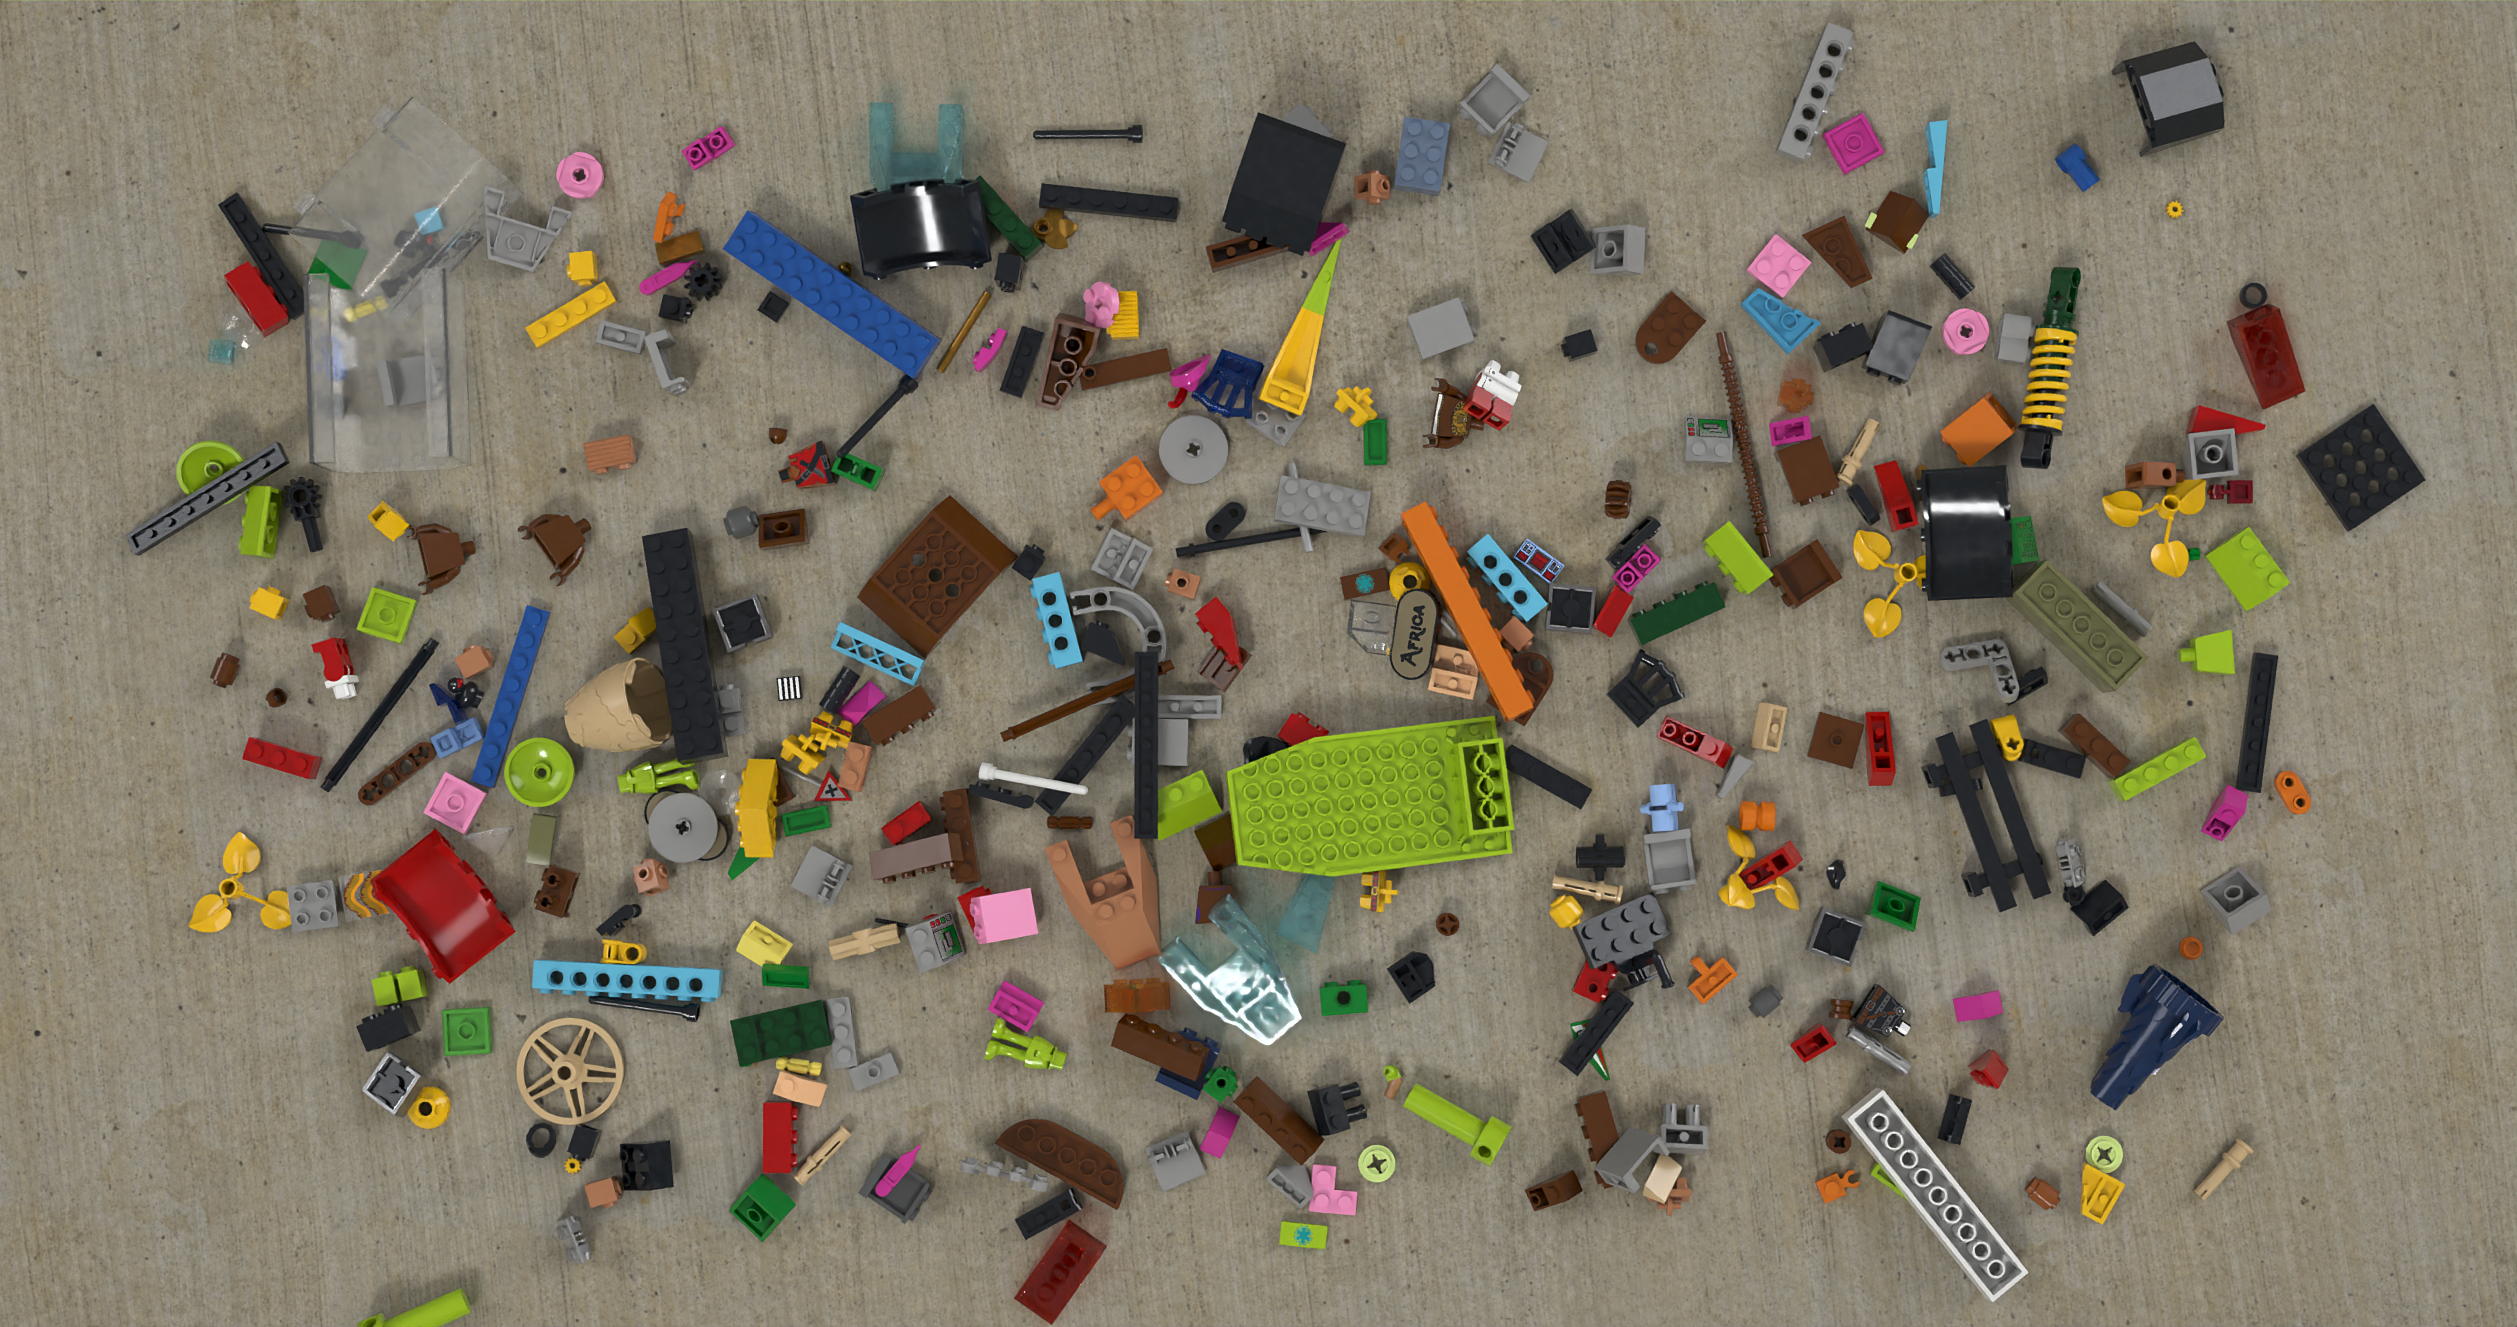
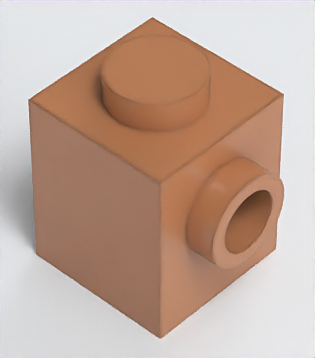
[1165,569,1201,600]
[1499,616,1534,653]
[454,644,494,680]
[584,1175,623,1209]

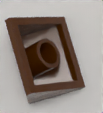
[1866,191,1929,254]
[759,509,810,550]
[1194,814,1236,871]

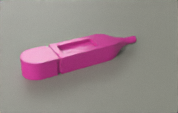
[639,259,697,296]
[875,1144,921,1197]

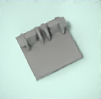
[1488,122,1549,183]
[1245,400,1307,447]
[2055,838,2087,887]
[791,845,853,907]
[287,880,339,932]
[1145,1130,1206,1192]
[556,1215,591,1265]

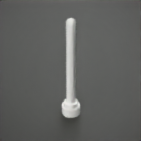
[979,762,1088,795]

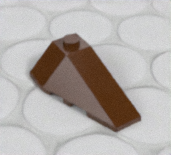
[1036,312,1101,411]

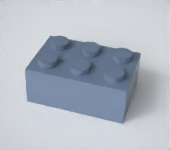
[1394,117,1450,196]

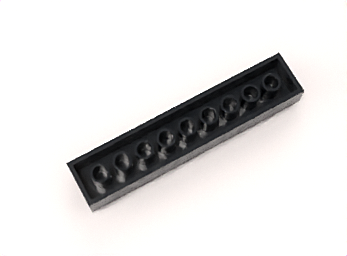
[642,528,728,765]

